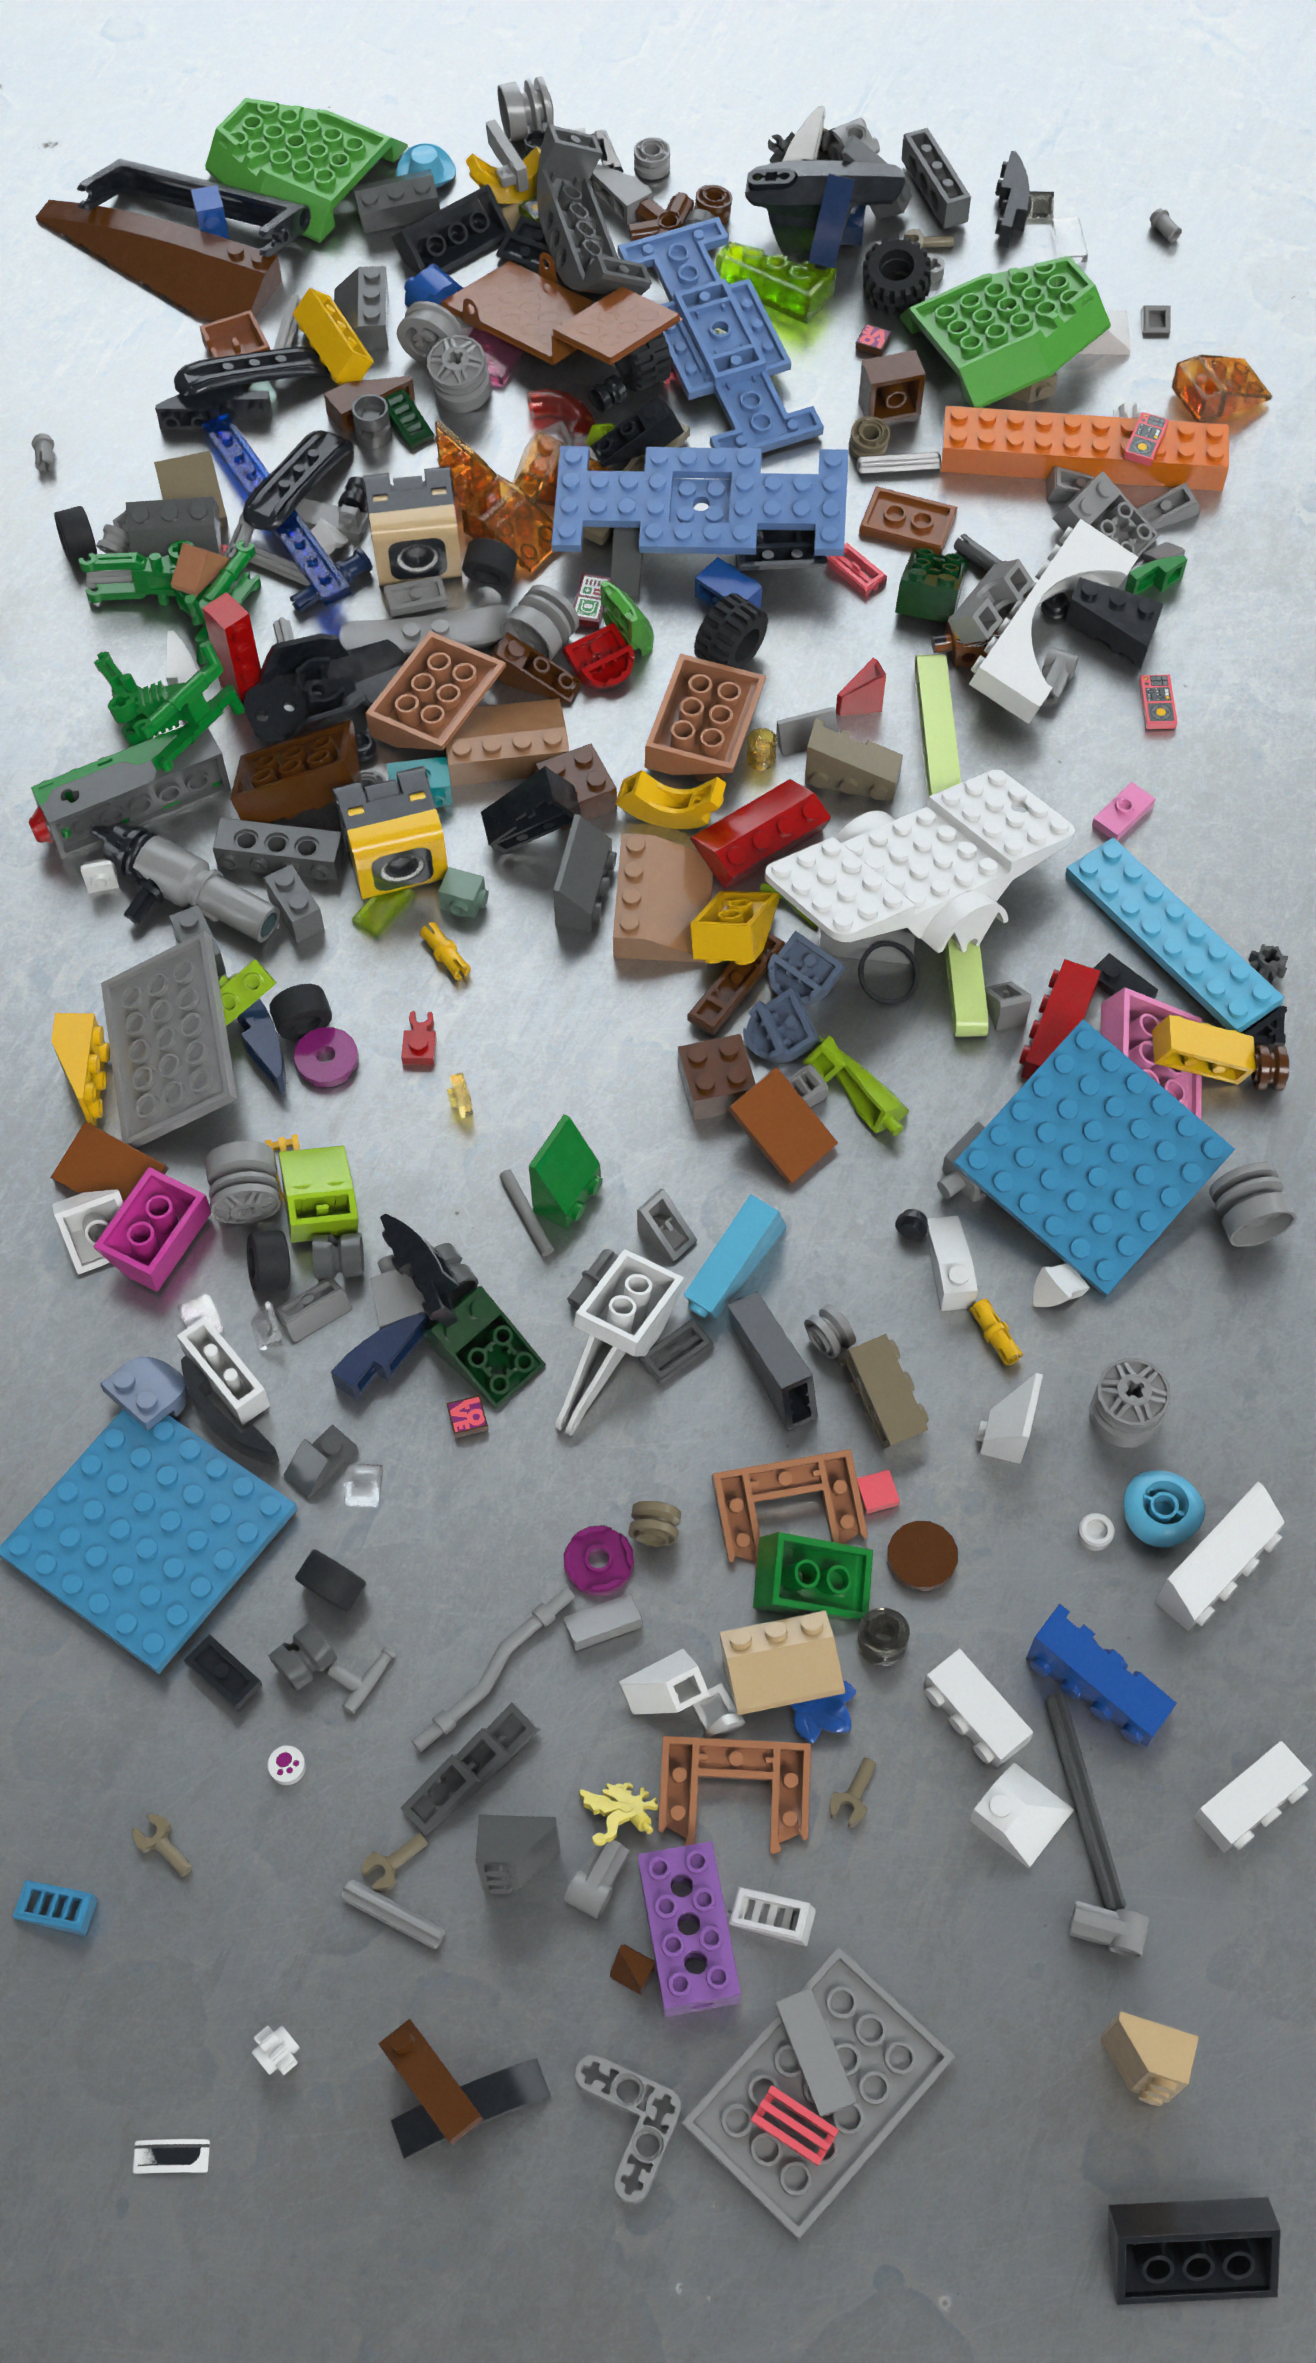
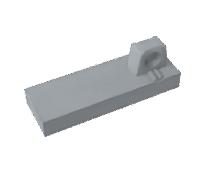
[485,119,529,193]
[283,498,369,542]

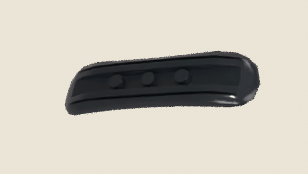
[174,346,331,396]
[242,430,354,531]

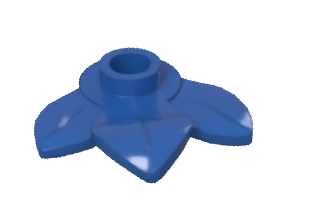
[790,1680,856,1744]

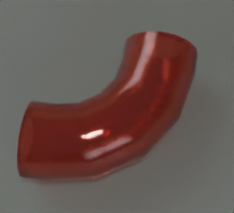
[527,389,595,437]

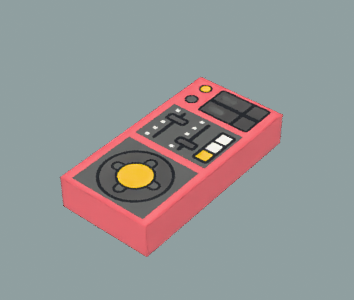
[1123,412,1169,467]
[1139,675,1177,729]

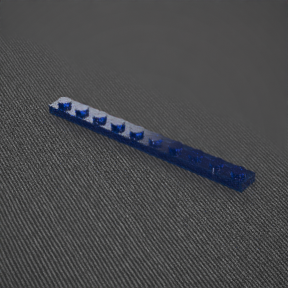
[202,413,351,606]

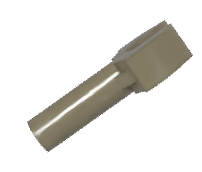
[904,229,954,249]
[829,1757,877,1828]
[133,1814,193,1877]
[361,1833,428,1892]

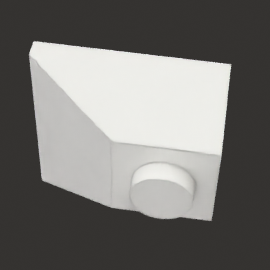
[1078,309,1131,355]
[52,1189,123,1275]
[976,1373,1043,1464]
[969,1763,1074,1868]

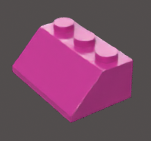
[93,1167,211,1292]

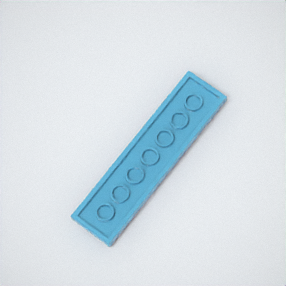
[1066,837,1284,1033]

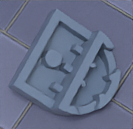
[768,930,847,1005]
[743,987,821,1063]
[100,1357,187,1431]

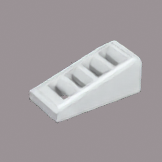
[729,1887,815,1946]

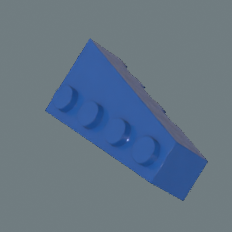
[1026,1604,1177,1747]

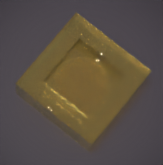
[447,1072,473,1118]

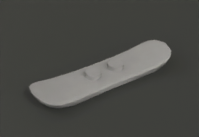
[339,604,510,656]

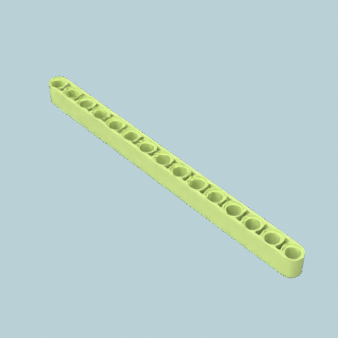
[915,654,988,1037]

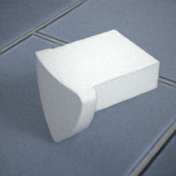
[298,518,348,567]
[1033,1263,1090,1307]
[691,1683,746,1739]

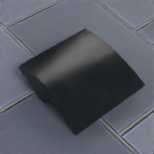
[496,216,552,272]

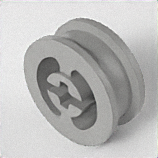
[397,301,462,364]

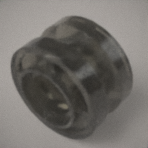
[857,1608,910,1667]

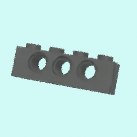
[901,127,971,229]
[212,818,345,880]

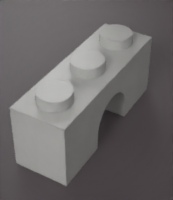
[948,559,1034,644]

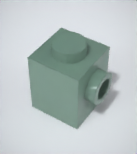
[438,867,489,918]

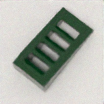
[384,389,435,449]

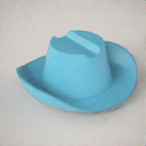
[396,143,456,188]
[1124,1470,1205,1547]

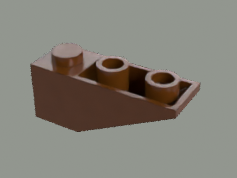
[490,632,582,704]

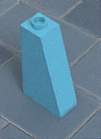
[684,1194,787,1319]

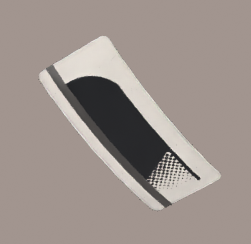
[133,2139,210,2174]

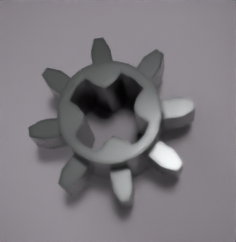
[1248,944,1288,985]

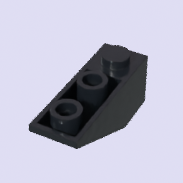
[591,395,685,467]

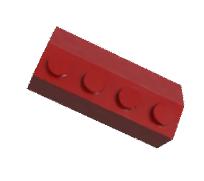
[690,779,831,890]

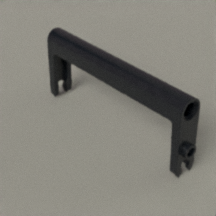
[76,158,311,257]

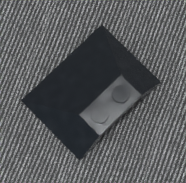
[735,530,828,571]

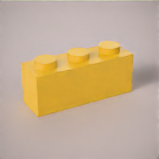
[1152,1015,1256,1085]

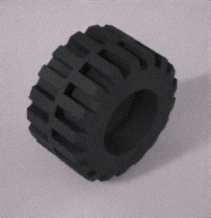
[863,236,931,315]
[614,332,671,392]
[694,593,768,669]

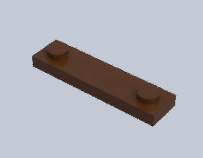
[687,933,785,1036]

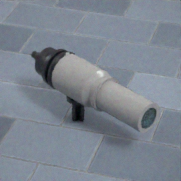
[92,823,280,943]

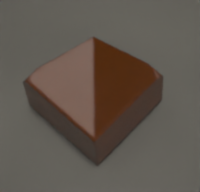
[610,1944,655,1996]

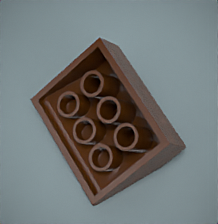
[230,719,361,824]

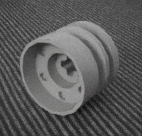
[497,76,554,142]
[427,335,492,413]
[500,585,579,660]
[205,1141,281,1224]
[1209,1162,1297,1247]
[1089,1358,1171,1448]

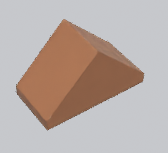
[171,543,229,597]

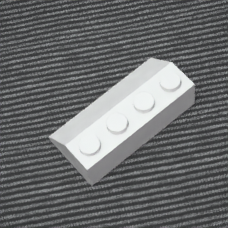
[1155,1481,1285,1631]

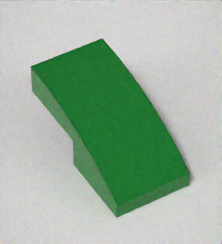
[1124,555,1188,595]

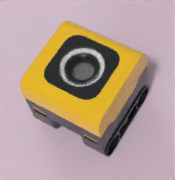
[332,766,448,900]

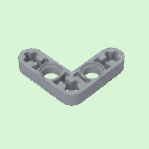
[575,2055,682,2204]

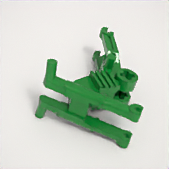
[78,540,261,664]
[94,641,245,773]

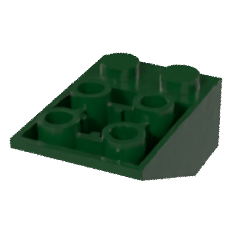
[895,548,969,623]
[421,1286,546,1409]

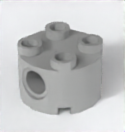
[822,117,880,161]

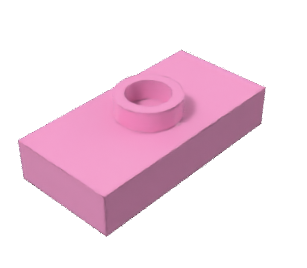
[1092,782,1155,841]

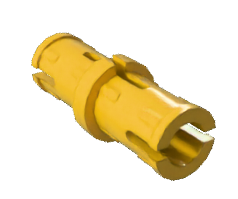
[420,922,471,980]
[969,1298,1024,1366]

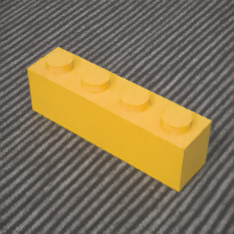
[292,287,374,385]

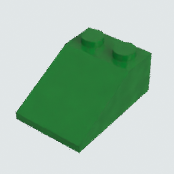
[529,1114,603,1230]
[753,1532,873,1621]

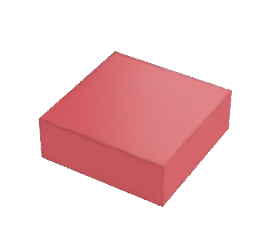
[857,1470,900,1514]

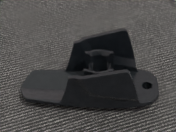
[745,160,906,256]
[243,633,408,743]

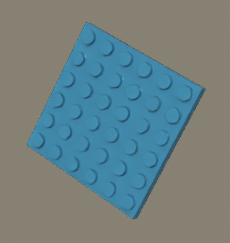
[952,1019,1235,1297]
[0,1409,298,1674]

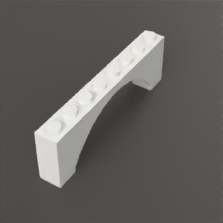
[969,519,1139,724]

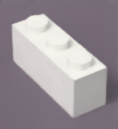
[177,1316,270,1426]
[924,1648,1034,1770]
[1194,1740,1313,1853]

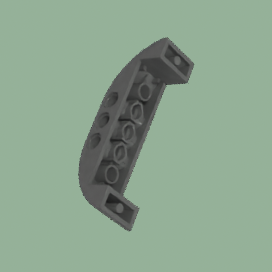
[537,124,652,296]

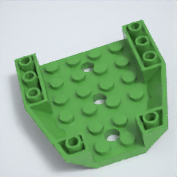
[205,98,408,243]
[900,256,1111,408]

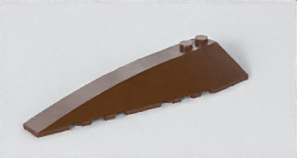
[36,200,282,323]

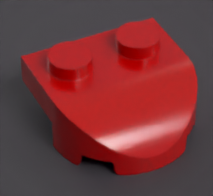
[562,622,635,689]

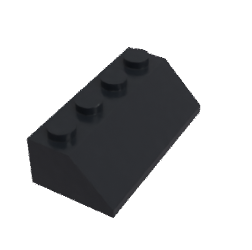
[391,184,512,275]
[1108,2197,1281,2305]

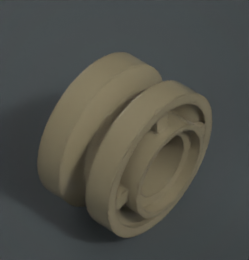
[848,416,890,460]
[628,1501,681,1546]

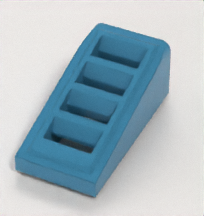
[13,1880,98,1937]

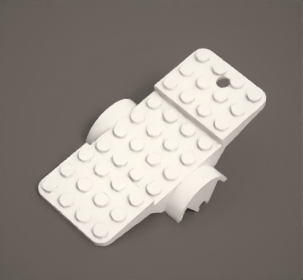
[764,769,1075,953]

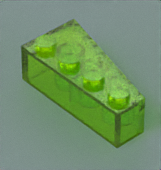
[715,241,837,324]

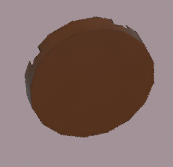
[887,1521,958,1591]

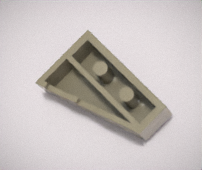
[804,718,903,802]
[835,1334,929,1449]

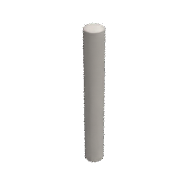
[499,1169,554,1256]

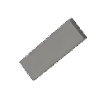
[775,1988,857,2118]

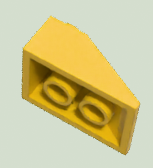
[690,891,780,965]

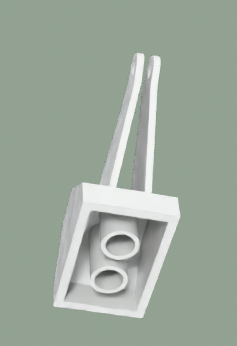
[555,1249,684,1436]

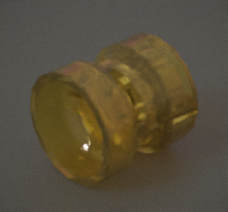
[746,728,777,770]

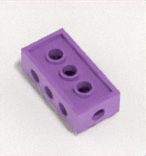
[638,1841,741,2017]

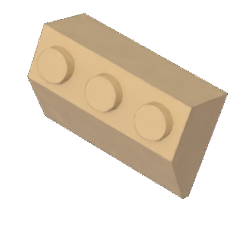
[719,1610,845,1715]
[1101,2011,1199,2106]

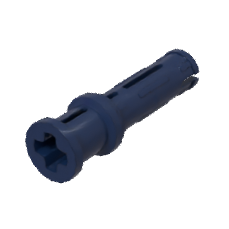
[290,548,373,613]

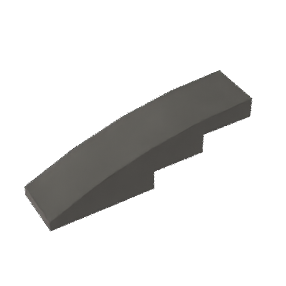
[401,1702,540,1835]

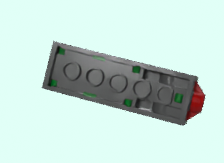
[28,723,231,859]

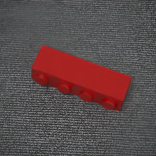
[202,592,261,705]
[1019,959,1101,1079]

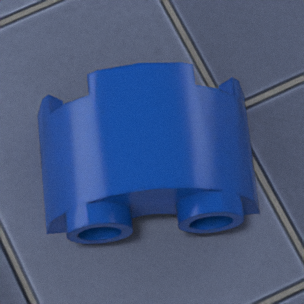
[404,264,463,307]

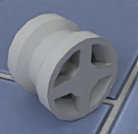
[96,524,129,554]

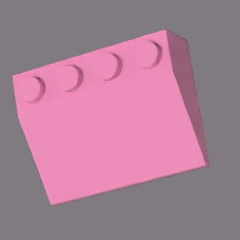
[1100,987,1202,1119]

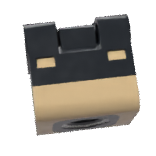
[363,466,462,586]

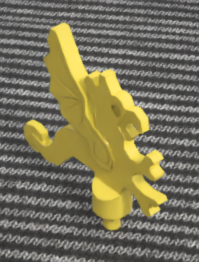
[579,1783,658,1846]

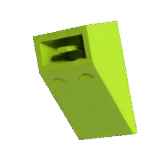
[278,1145,358,1243]

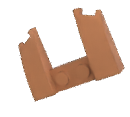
[711,1449,868,1570]
[658,1736,811,1854]

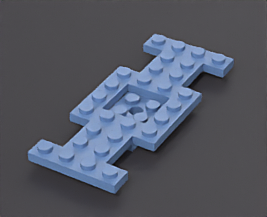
[618,217,824,453]
[552,446,848,556]

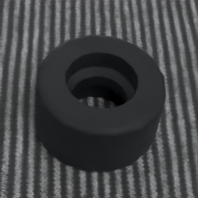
[54,506,97,563]
[462,538,518,587]
[269,983,332,1040]
[247,1230,290,1293]
[295,1549,366,1611]

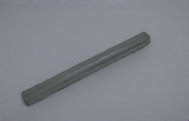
[1045,1693,1126,1911]

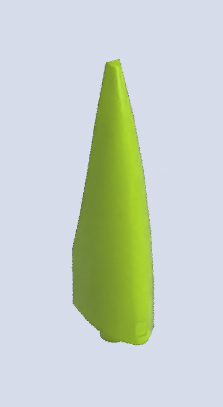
[815,1035,909,1136]

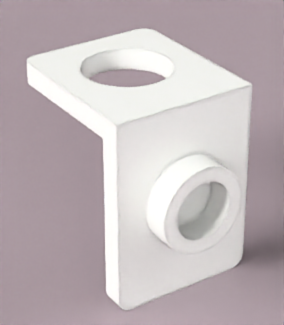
[80,858,119,893]

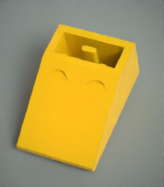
[51,1013,110,1127]

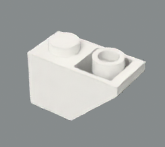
[619,1649,710,1715]

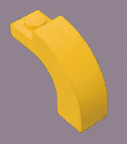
[465,146,541,204]
[615,770,726,829]

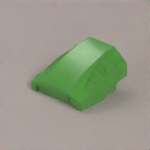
[600,580,654,656]

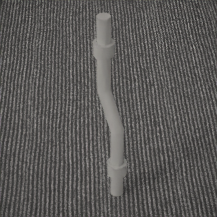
[412,1587,575,1752]

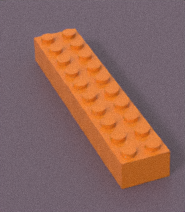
[940,406,1229,491]

